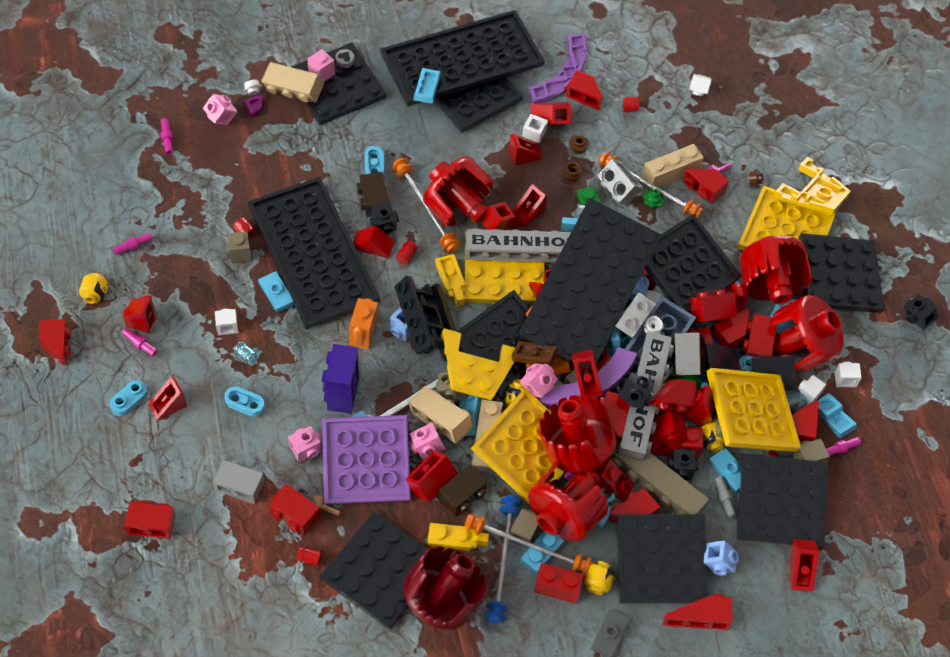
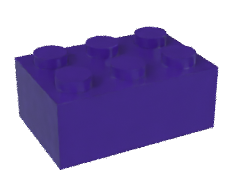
[322,344,360,414]

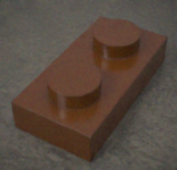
[511,341,558,367]

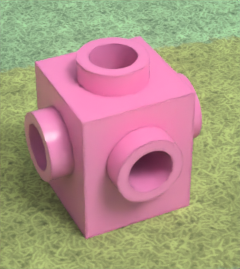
[203,94,238,126]
[520,364,558,398]
[409,422,445,460]
[288,425,323,463]

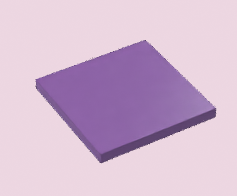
[322,415,411,505]

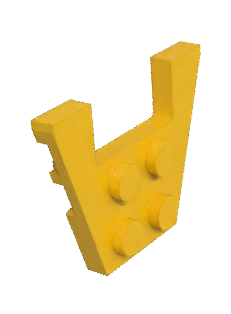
[773,157,850,215]
[441,329,515,400]

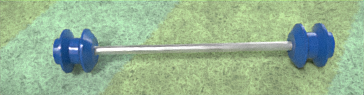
[485,495,522,624]

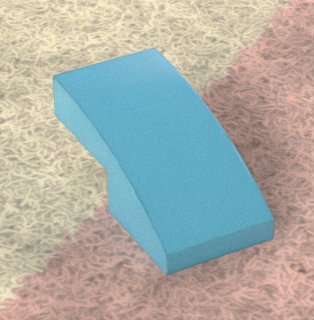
[817,393,856,439]

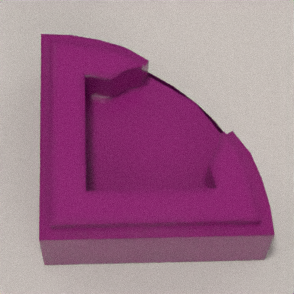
[244,94,263,118]

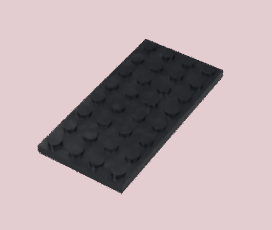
[380,10,545,107]
[247,177,380,330]
[517,197,661,365]

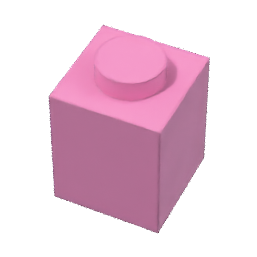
[308,49,335,82]

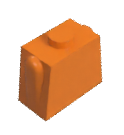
[349,298,379,350]

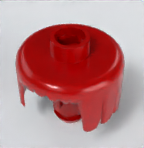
[423,156,494,227]
[739,235,812,305]
[771,295,844,371]
[538,394,616,473]
[528,462,609,542]

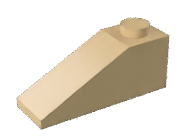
[472,400,503,470]

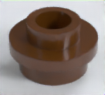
[569,135,589,154]
[563,162,582,180]
[749,169,763,188]

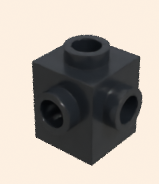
[369,201,399,235]
[904,294,938,330]
[618,372,655,409]
[667,448,699,481]

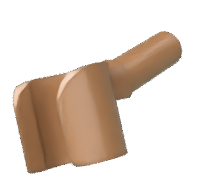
[312,495,341,516]

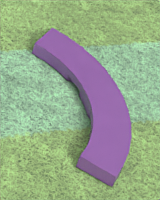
[528,33,587,103]
[536,347,638,407]

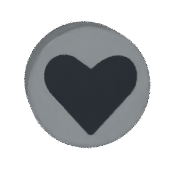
[336,49,354,68]

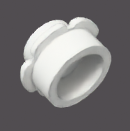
[244,80,262,96]
[643,316,664,334]

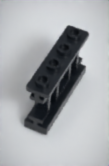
[394,276,462,362]

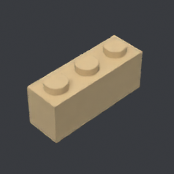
[261,62,324,103]
[642,144,704,191]
[408,386,473,444]

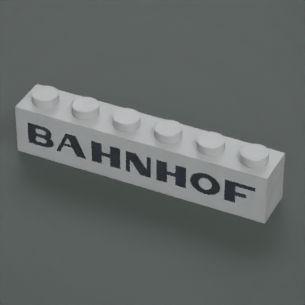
[466,228,571,263]
[618,331,674,460]

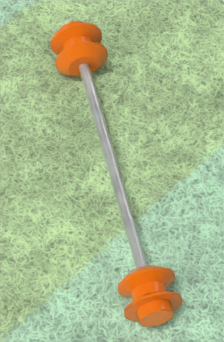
[599,151,704,219]
[392,158,461,253]
[464,511,594,576]

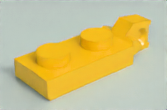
[435,254,466,307]
[427,523,489,551]

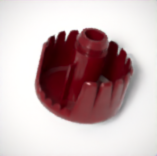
[403,546,487,630]

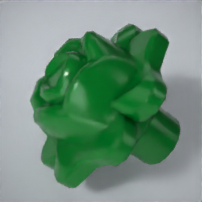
[642,189,665,208]

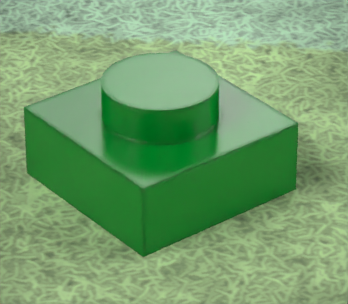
[576,186,600,205]

